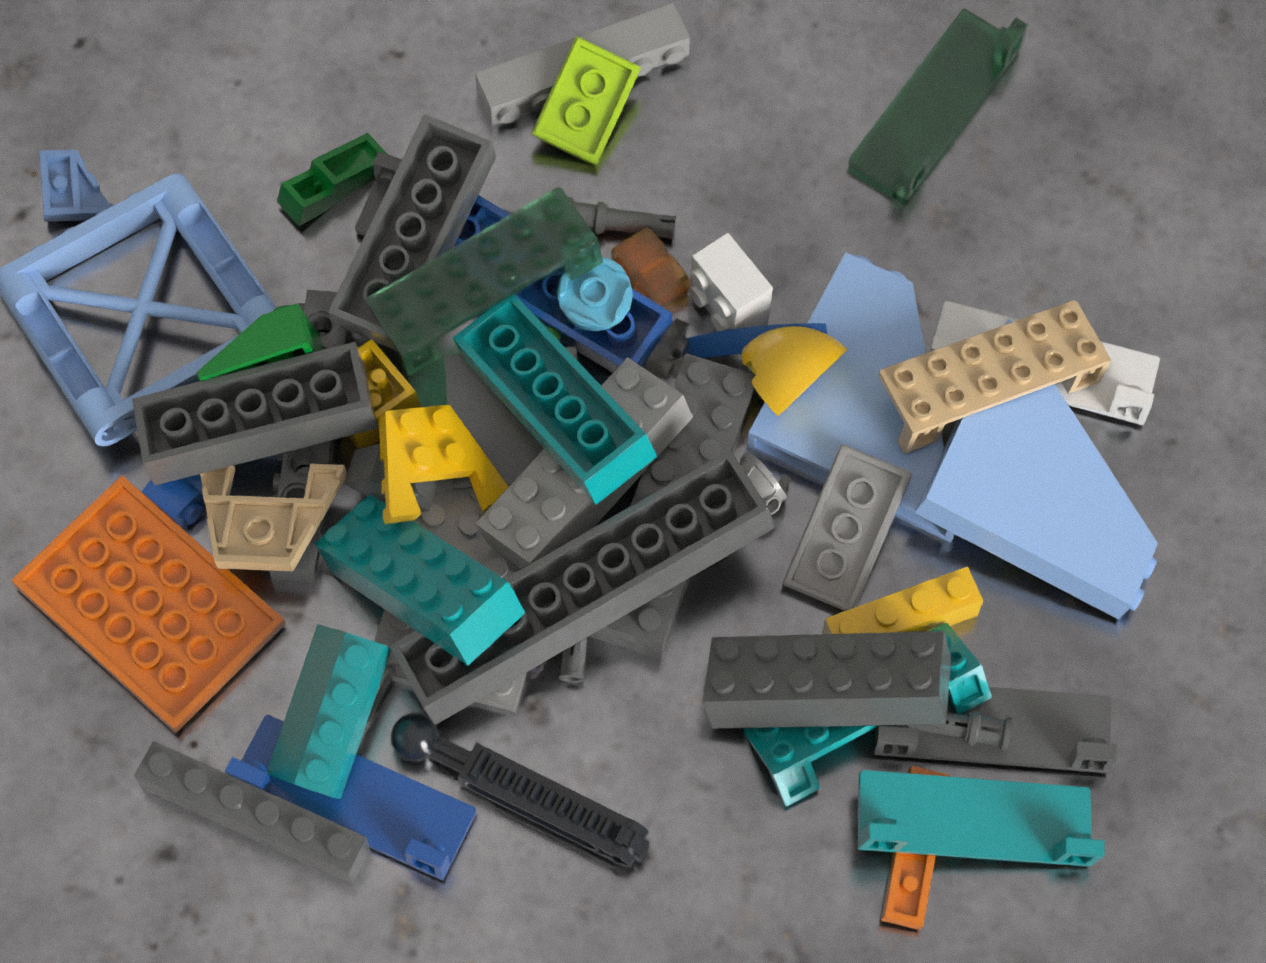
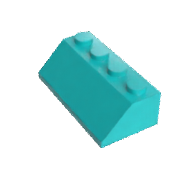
[267,624,391,799]

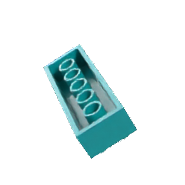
[452,292,657,505]
[314,494,525,665]

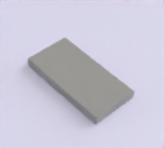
[782,444,912,611]

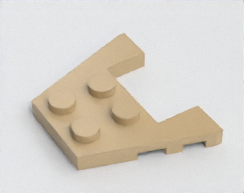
[200,464,347,571]

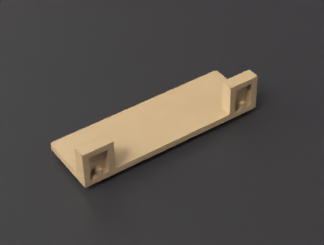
[879,300,1111,454]

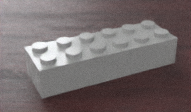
[475,357,693,569]

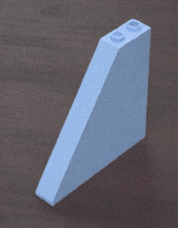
[747,252,954,543]
[915,319,1158,619]

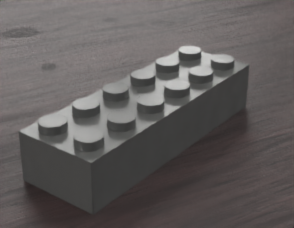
[328,114,497,353]
[132,342,378,485]
[702,631,951,728]

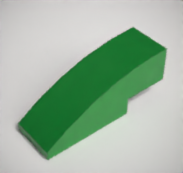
[277,133,387,226]

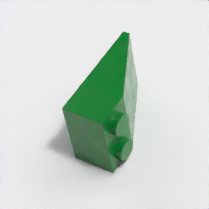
[197,303,323,381]

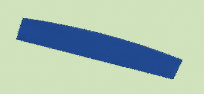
[685,323,827,358]

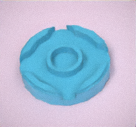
[557,256,633,331]

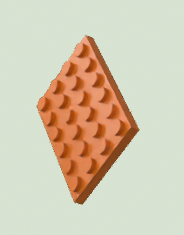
[11,475,286,733]

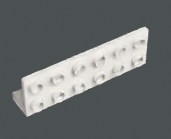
[930,301,1160,425]

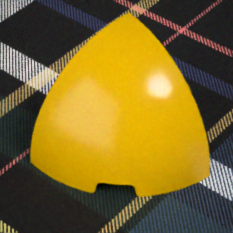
[742,326,848,416]

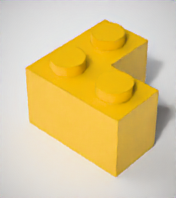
[348,339,421,449]

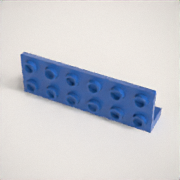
[225,715,476,880]

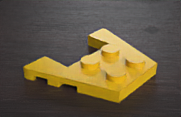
[379,405,509,524]

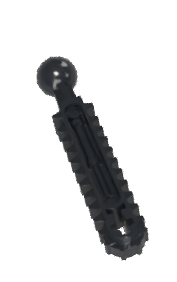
[390,712,650,868]

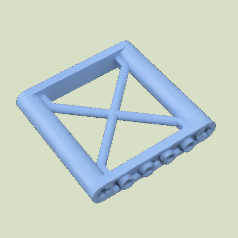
[0,173,277,446]

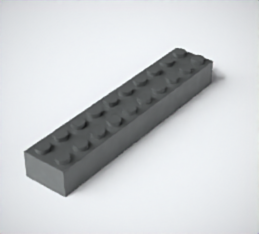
[389,450,775,725]

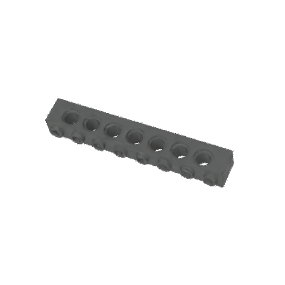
[269,290,351,584]

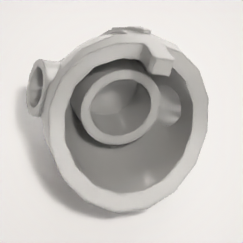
[739,452,792,515]

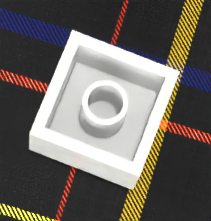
[689,233,773,331]

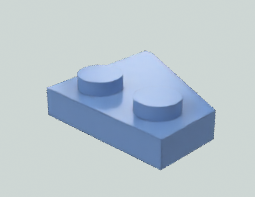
[39,150,113,222]

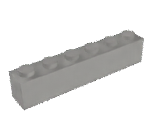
[475,3,690,126]

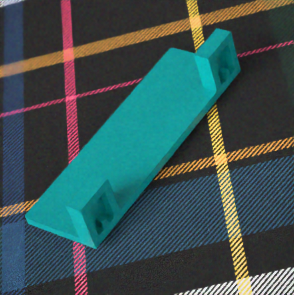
[744,623,992,807]
[858,770,1105,867]

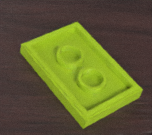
[530,36,641,166]

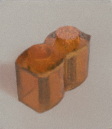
[611,227,690,308]

